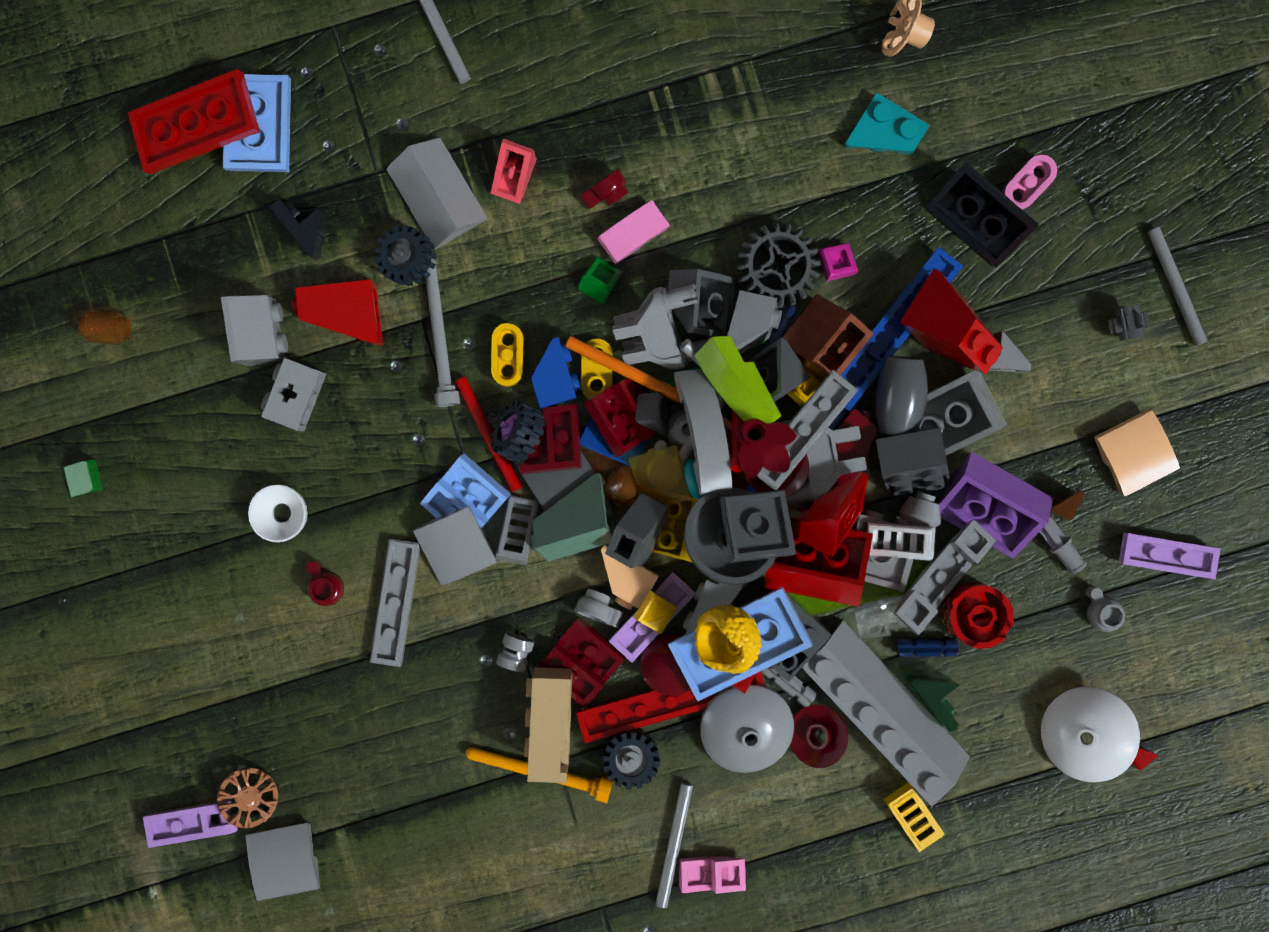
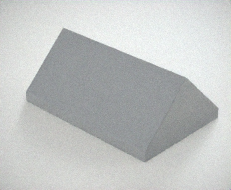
[387,138,488,250]

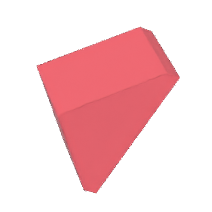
[491,139,537,204]

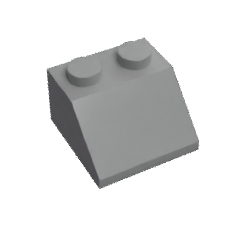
[221,295,288,366]

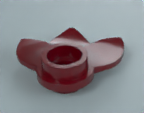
[738,419,797,478]

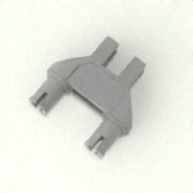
[612,283,711,370]
[774,413,867,504]

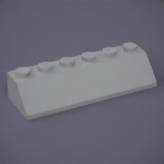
[802,620,970,806]

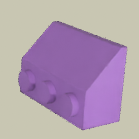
[936,451,1053,559]

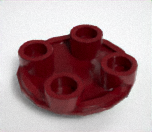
[640,634,691,697]

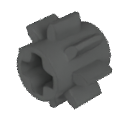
[1108,305,1151,341]

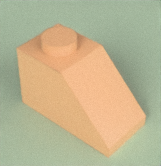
[601,544,659,610]

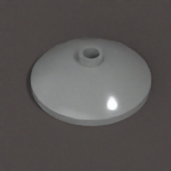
[700,683,794,773]

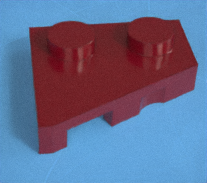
[520,404,582,475]

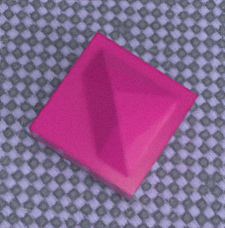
[817,242,858,282]

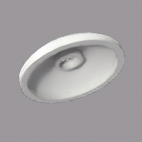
[1041,686,1140,782]

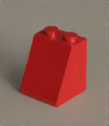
[900,268,1003,375]

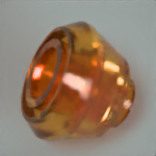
[604,465,643,506]

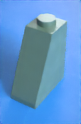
[531,473,616,562]

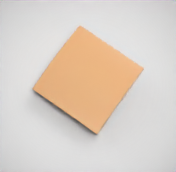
[1094,408,1180,497]

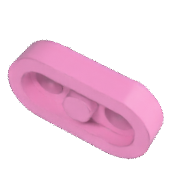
[1002,155,1057,210]

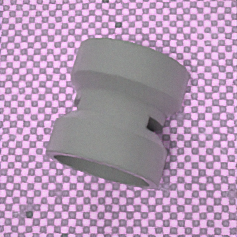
[496,633,535,673]

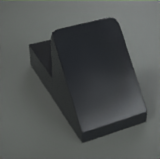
[269,199,326,261]

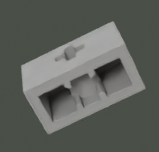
[261,358,326,431]

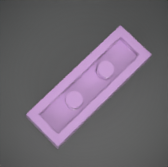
[1119,533,1221,580]
[609,571,696,662]

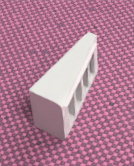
[867,523,935,561]

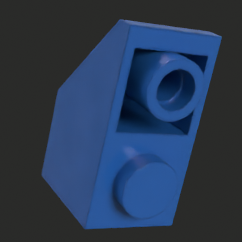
[531,337,581,410]

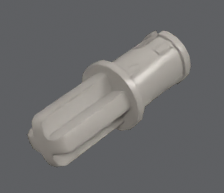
[1039,516,1087,575]

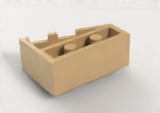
[524,667,572,783]

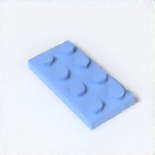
[668,586,813,701]

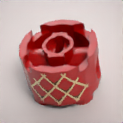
[942,582,1014,649]

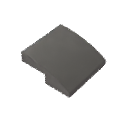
[514,451,596,511]

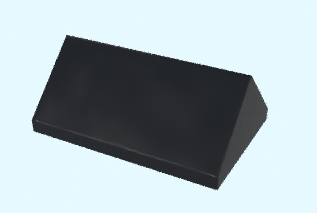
[925,162,1039,268]

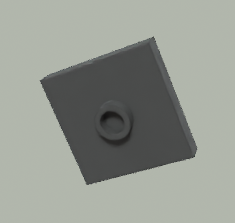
[719,490,796,563]

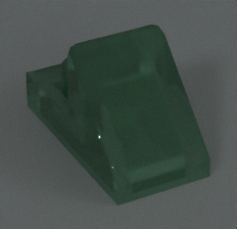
[905,675,960,733]

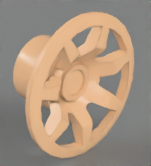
[882,0,935,57]

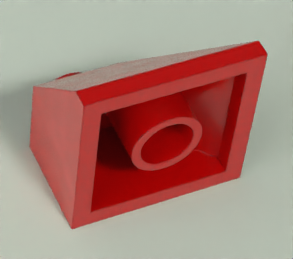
[797,472,869,557]

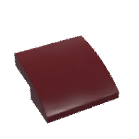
[584,378,657,458]
[538,617,626,708]

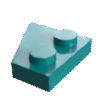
[844,93,930,155]

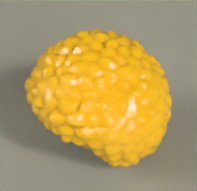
[694,604,762,674]

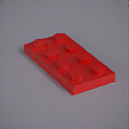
[128,69,260,174]

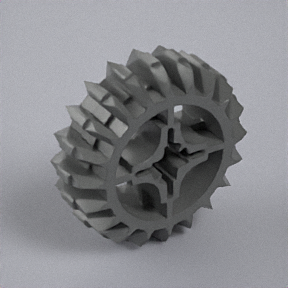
[735,223,821,309]

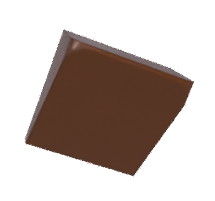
[1050,490,1085,521]

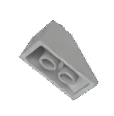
[917,370,1007,455]

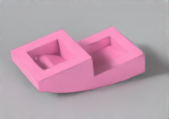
[597,200,670,264]
[678,857,746,894]

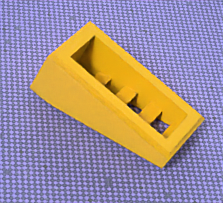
[883,782,945,852]

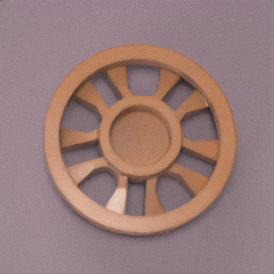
[217,767,278,828]

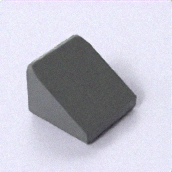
[635,392,671,435]

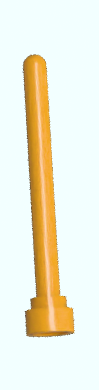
[466,747,613,804]

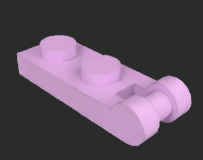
[143,799,238,848]

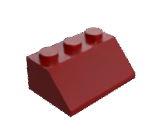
[764,517,873,607]

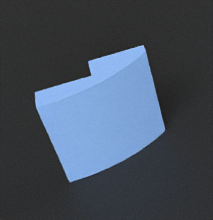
[420,453,511,529]

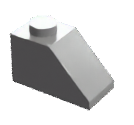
[727,290,782,355]

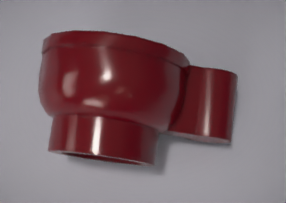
[580,168,629,209]
[306,560,345,606]

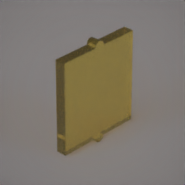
[628,445,693,506]

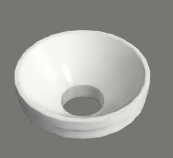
[248,485,308,542]

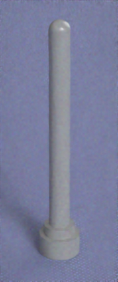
[425,259,461,407]

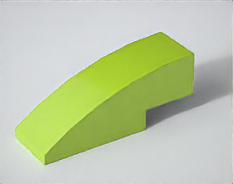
[694,336,781,424]

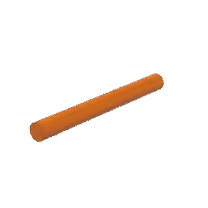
[565,336,679,403]

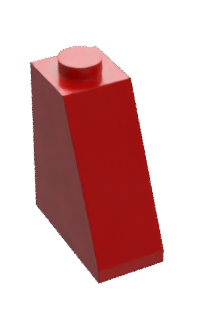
[292,279,384,346]

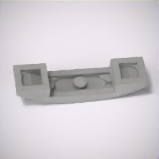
[674,369,732,495]
[893,519,996,635]

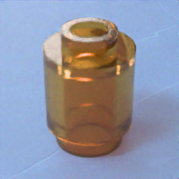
[79,311,131,345]

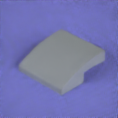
[413,505,497,586]
[246,823,320,901]

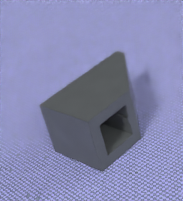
[605,493,671,568]

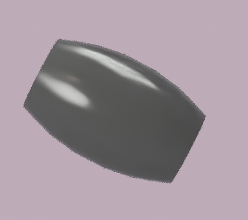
[874,356,928,436]

